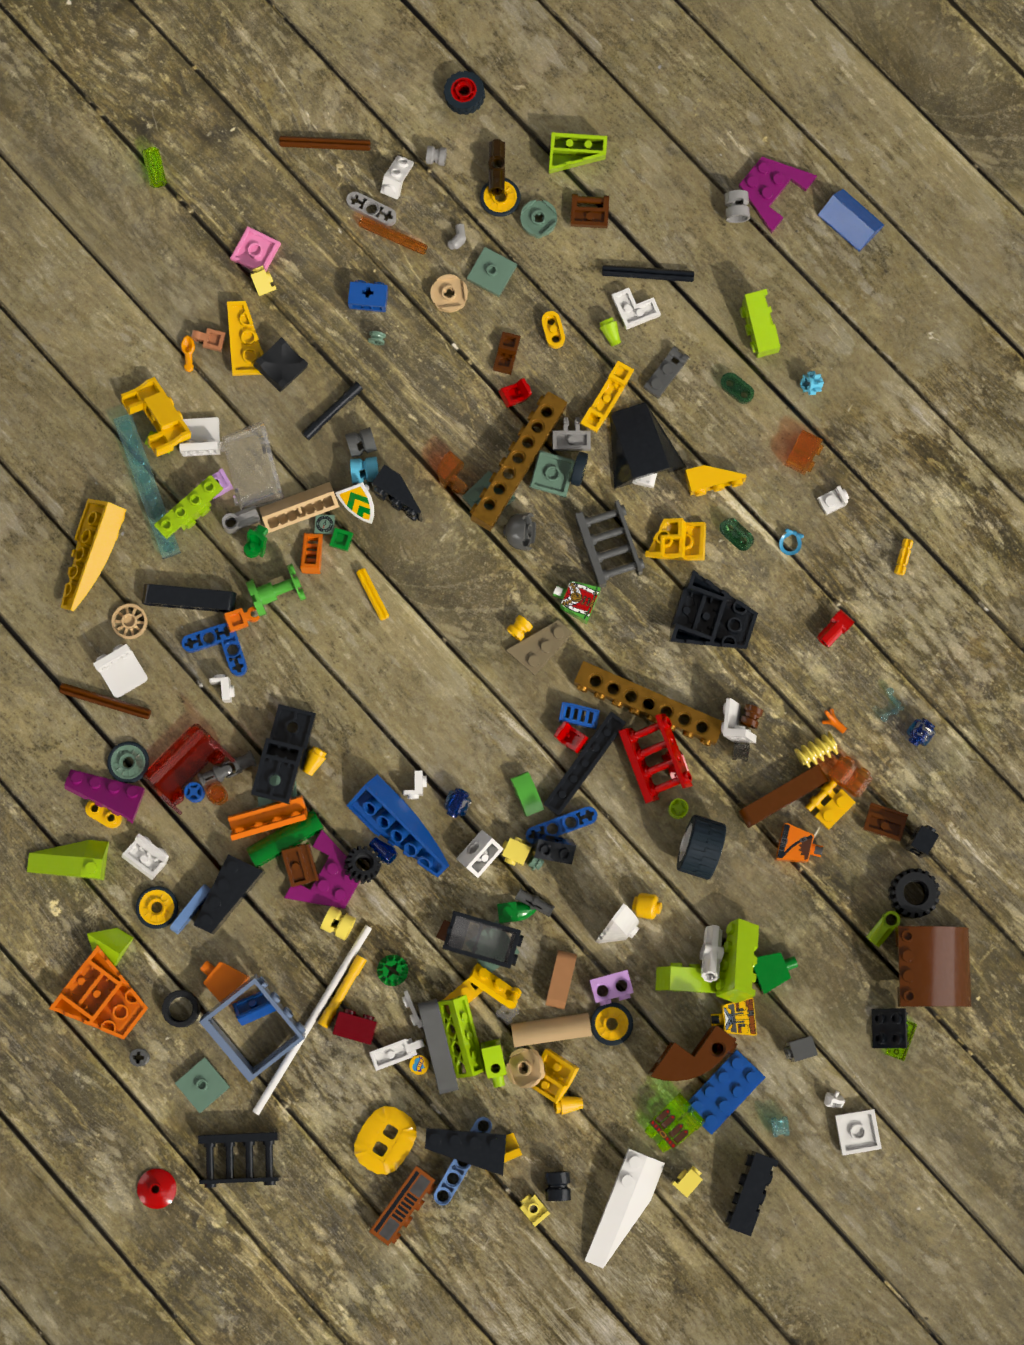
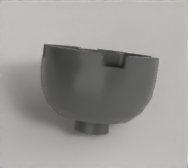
[503,512,536,551]

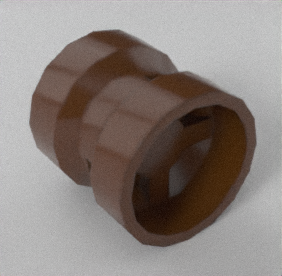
[739,704,764,729]

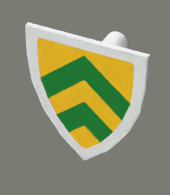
[335,482,374,524]

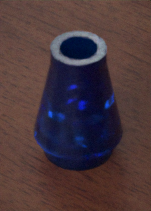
[369,837,398,865]

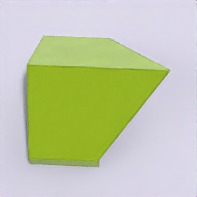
[87,928,134,967]

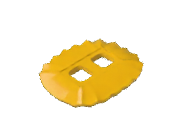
[354,1106,417,1175]

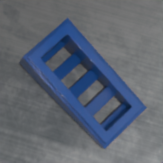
[559,702,600,729]

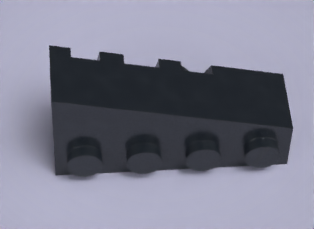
[194,854,266,934]
[425,1127,507,1176]
[725,1151,779,1236]

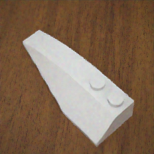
[596,903,640,944]
[584,1148,665,1268]

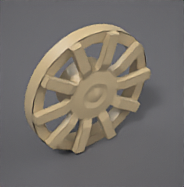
[111,604,148,639]

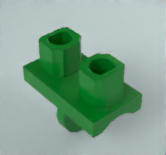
[244,524,268,558]

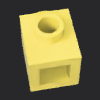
[502,836,531,866]

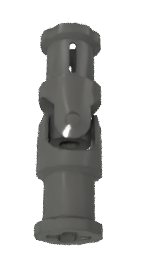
[197,750,257,790]

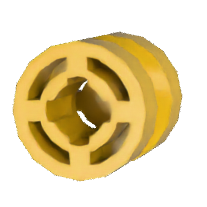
[506,615,533,641]

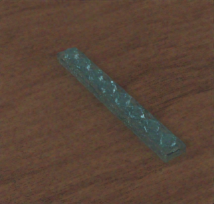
[113,414,181,559]

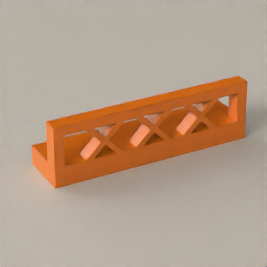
[228,795,308,841]

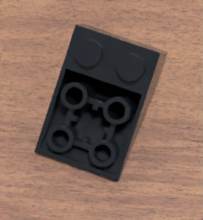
[372,464,423,522]

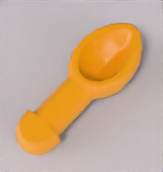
[181,335,195,372]

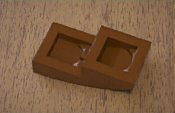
[493,332,521,375]

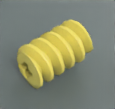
[794,731,838,769]

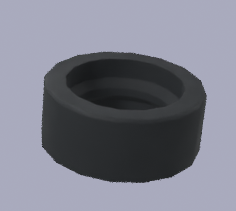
[162,990,200,1028]

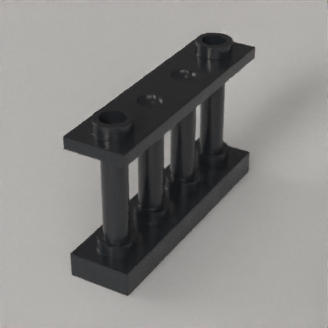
[198,1132,281,1188]

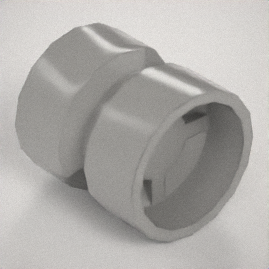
[724,190,750,223]

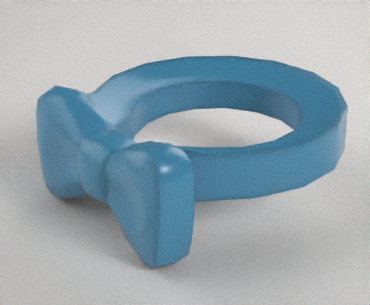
[779,528,804,555]

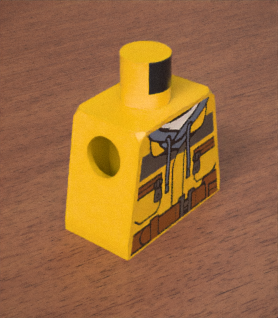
[710,998,757,1036]

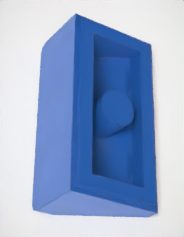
[232,991,277,1026]

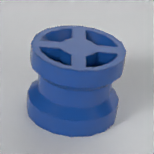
[184,782,205,803]

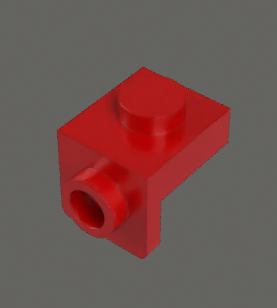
[498,378,532,408]
[554,721,588,753]

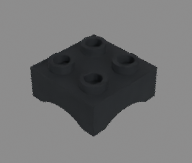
[254,337,308,392]

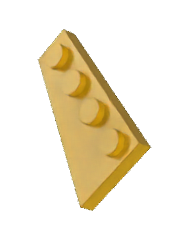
[227,301,264,376]

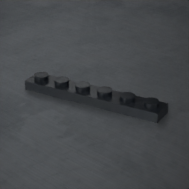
[543,712,626,816]

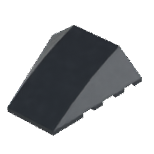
[610,402,686,489]
[669,570,758,649]

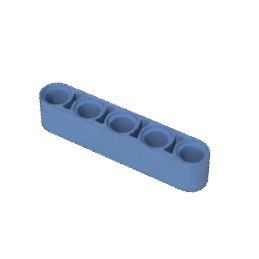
[434,1117,492,1205]

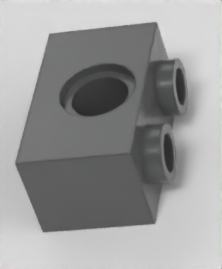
[783,1036,818,1062]

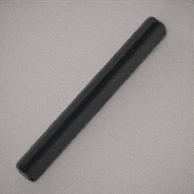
[602,265,694,282]

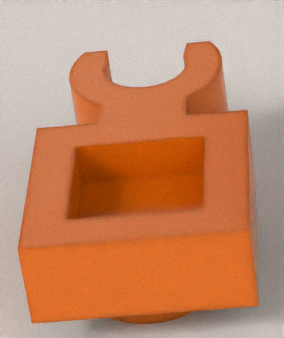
[223,607,260,633]

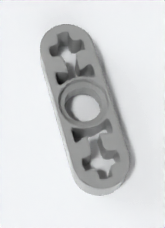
[346,192,397,227]

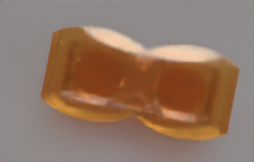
[785,430,824,475]
[826,756,873,799]

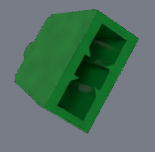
[753,952,798,994]

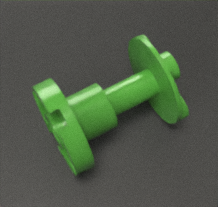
[246,564,306,617]

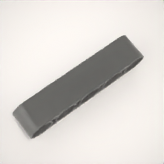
[417,998,459,1095]

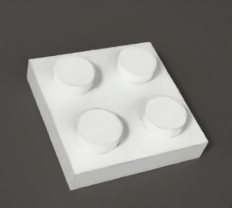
[835,1109,882,1155]

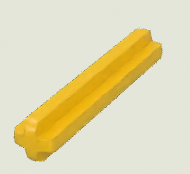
[356,568,389,621]

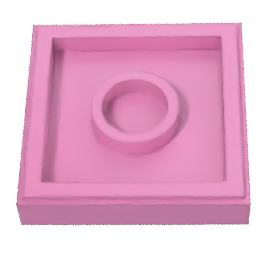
[230,226,281,272]

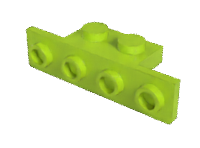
[154,475,223,539]

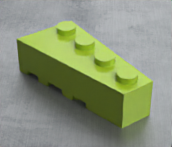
[716,918,759,1003]

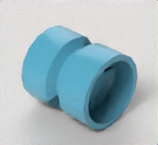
[350,457,379,484]

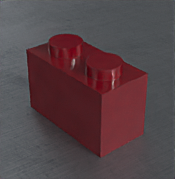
[333,1009,378,1045]

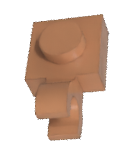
[191,328,226,352]

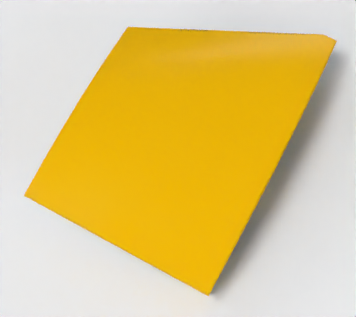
[645,518,706,561]

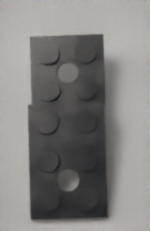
[251,704,316,804]

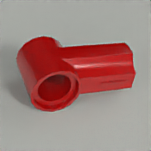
[816,609,855,648]

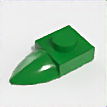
[497,902,537,924]

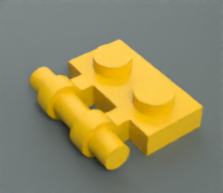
[805,780,856,830]

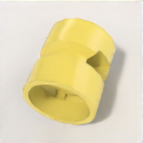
[320,906,356,941]

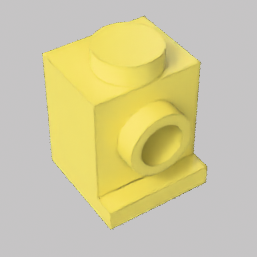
[250,265,276,296]
[671,1166,703,1197]
[520,1194,550,1226]

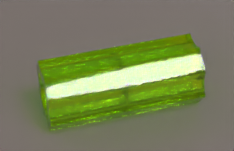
[142,147,167,188]

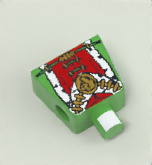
[553,581,601,624]

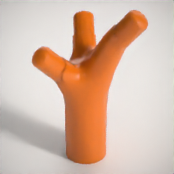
[822,709,847,734]

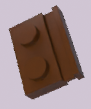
[862,802,909,842]
[281,842,319,887]

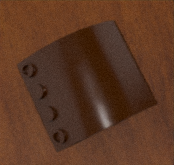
[895,926,971,1007]
[647,1025,738,1081]

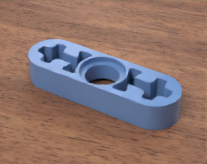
[170,884,211,935]

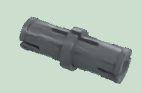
[515,888,555,917]

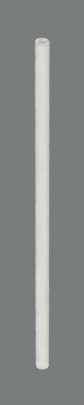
[252,925,372,1115]

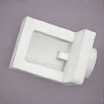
[209,674,235,703]
[403,771,427,799]

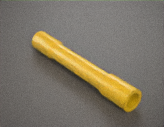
[317,955,367,1028]

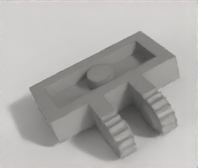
[553,417,591,451]

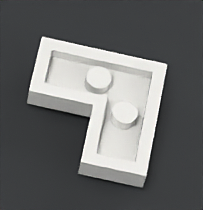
[612,288,661,330]

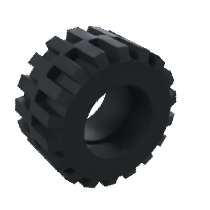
[888,868,940,918]

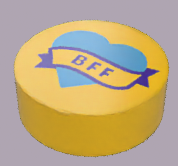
[409,1055,429,1075]

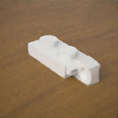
[369,1038,425,1071]

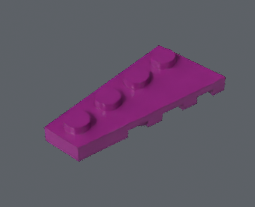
[64,769,145,823]

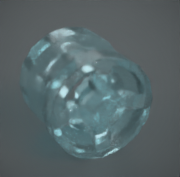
[771,1116,790,1137]

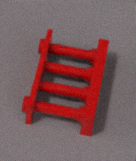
[619,714,693,803]

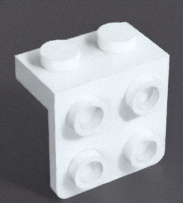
[93,644,148,698]

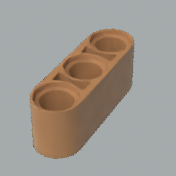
[545,950,577,1010]

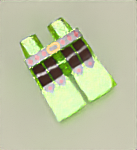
[645,1092,705,1153]

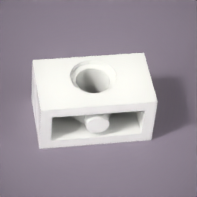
[456,830,503,878]

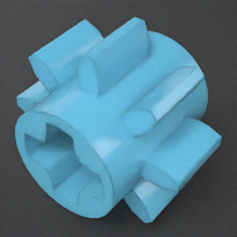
[800,371,824,395]

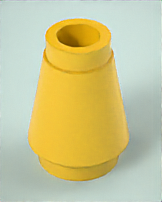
[302,746,327,776]
[553,1096,583,1115]

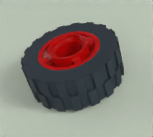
[444,71,485,115]

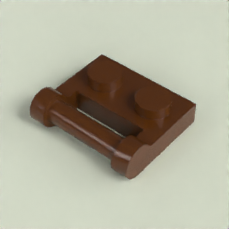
[570,194,609,228]

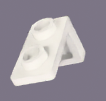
[380,156,414,199]
[402,990,423,1028]

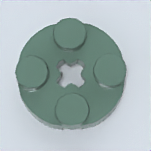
[520,200,557,239]

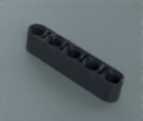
[142,584,237,613]

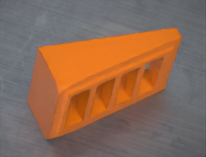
[300,533,323,574]

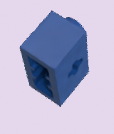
[348,280,388,312]

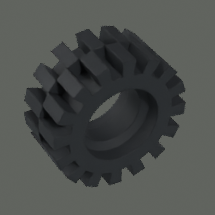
[344,846,381,884]

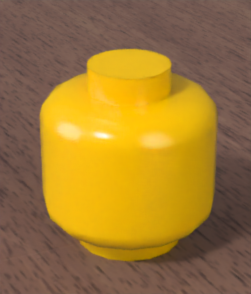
[632,893,662,920]

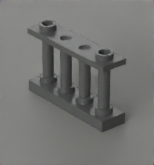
[575,500,645,588]

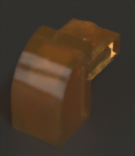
[437,451,469,495]

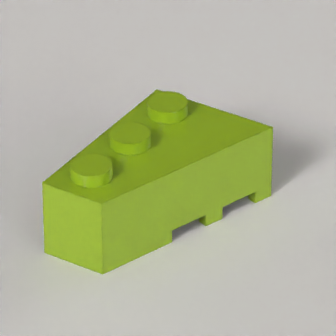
[549,132,607,174]
[740,289,780,358]
[655,963,720,993]

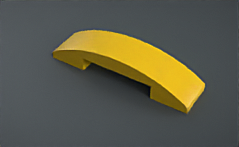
[580,361,634,433]

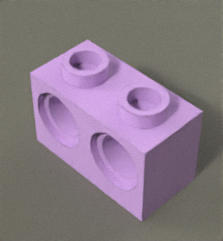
[589,970,634,1006]

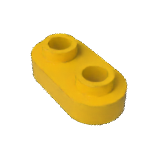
[542,311,565,349]
[85,800,122,828]

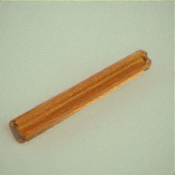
[359,216,428,255]

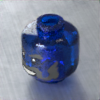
[906,718,936,747]
[443,788,472,818]

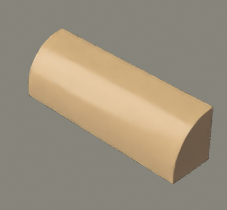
[259,482,339,533]
[511,1013,592,1047]

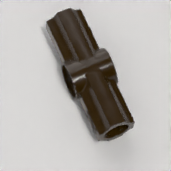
[488,139,505,196]

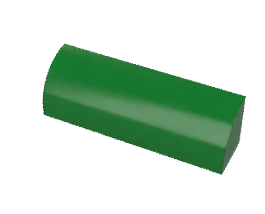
[246,809,325,868]

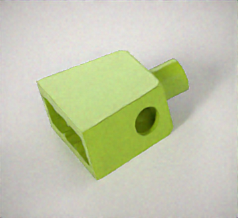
[481,1038,507,1088]

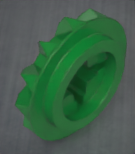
[377,955,408,986]

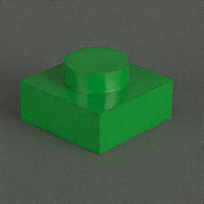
[329,528,354,552]

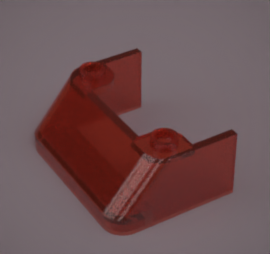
[143,724,235,815]

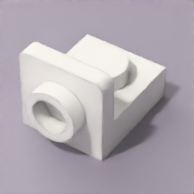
[817,485,849,515]

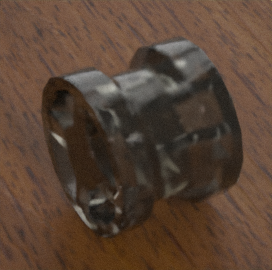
[731,741,750,762]

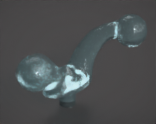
[880,687,905,722]

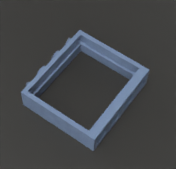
[199,974,306,1082]

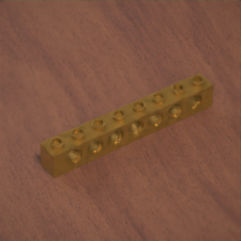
[470,391,567,531]
[574,661,723,747]

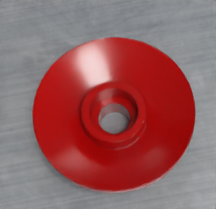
[137,1169,177,1209]

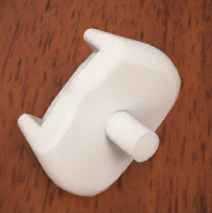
[824,1091,845,1108]

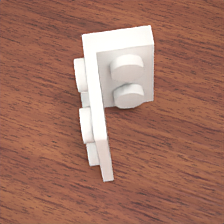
[179,417,221,457]
[721,698,757,743]

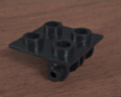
[871,1008,909,1048]

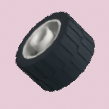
[677,815,726,880]

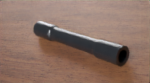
[301,381,363,440]

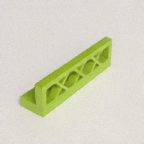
[438,995,486,1078]

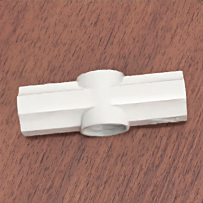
[700,925,724,982]

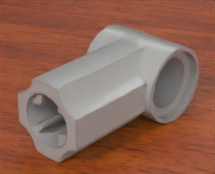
[222,506,261,534]

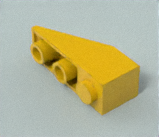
[684,465,747,497]

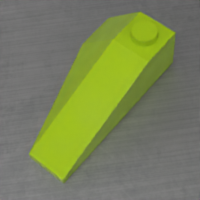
[27,840,109,880]

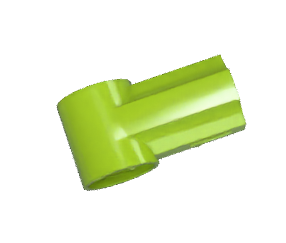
[866,911,901,948]

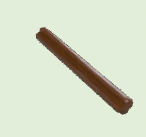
[279,136,371,151]
[59,683,151,719]

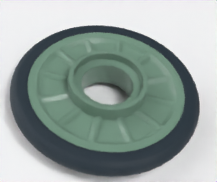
[107,741,149,783]

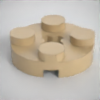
[430,274,468,313]
[506,1048,545,1088]

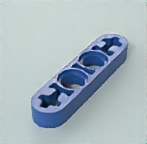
[526,807,598,844]

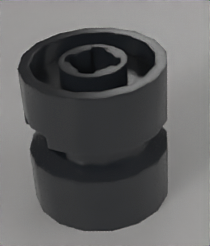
[544,1171,571,1201]

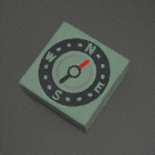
[314,514,335,535]

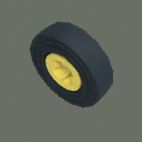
[571,452,588,486]

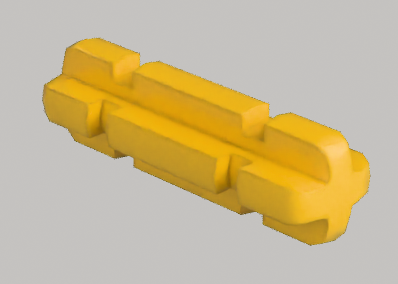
[894,538,913,576]

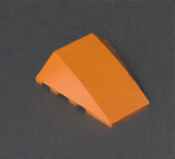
[49,945,148,1040]

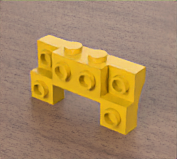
[121,377,191,457]

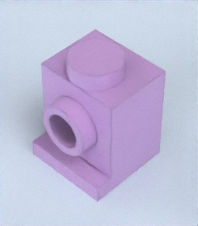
[203,468,234,499]

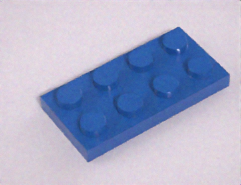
[683,1050,766,1135]

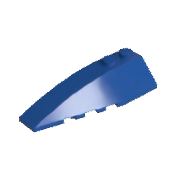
[346,774,450,878]

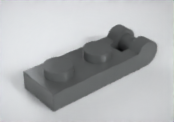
[643,346,690,399]

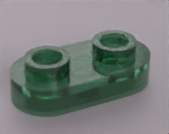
[720,373,754,404]
[720,518,754,551]

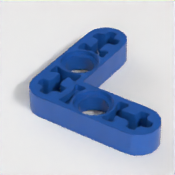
[181,623,248,677]

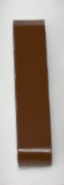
[738,764,829,828]

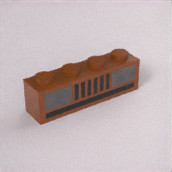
[369,1165,437,1246]

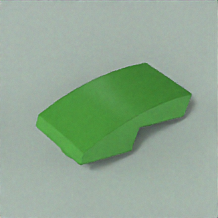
[510,771,544,817]

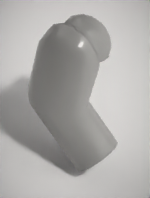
[448,224,466,250]

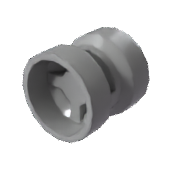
[426,145,447,166]

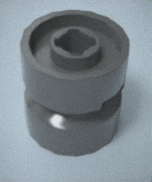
[345,427,377,458]

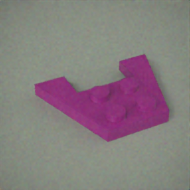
[739,157,817,234]
[284,830,360,909]

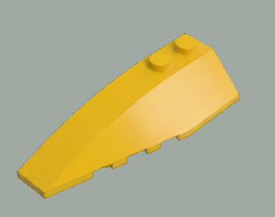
[60,499,126,611]

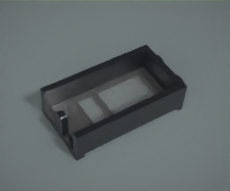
[442,910,524,969]

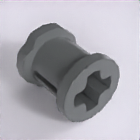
[129,1049,150,1067]

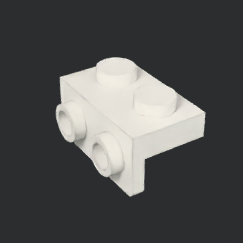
[122,833,169,880]

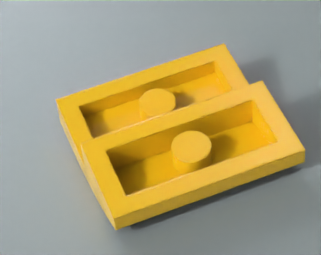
[531,1048,579,1104]

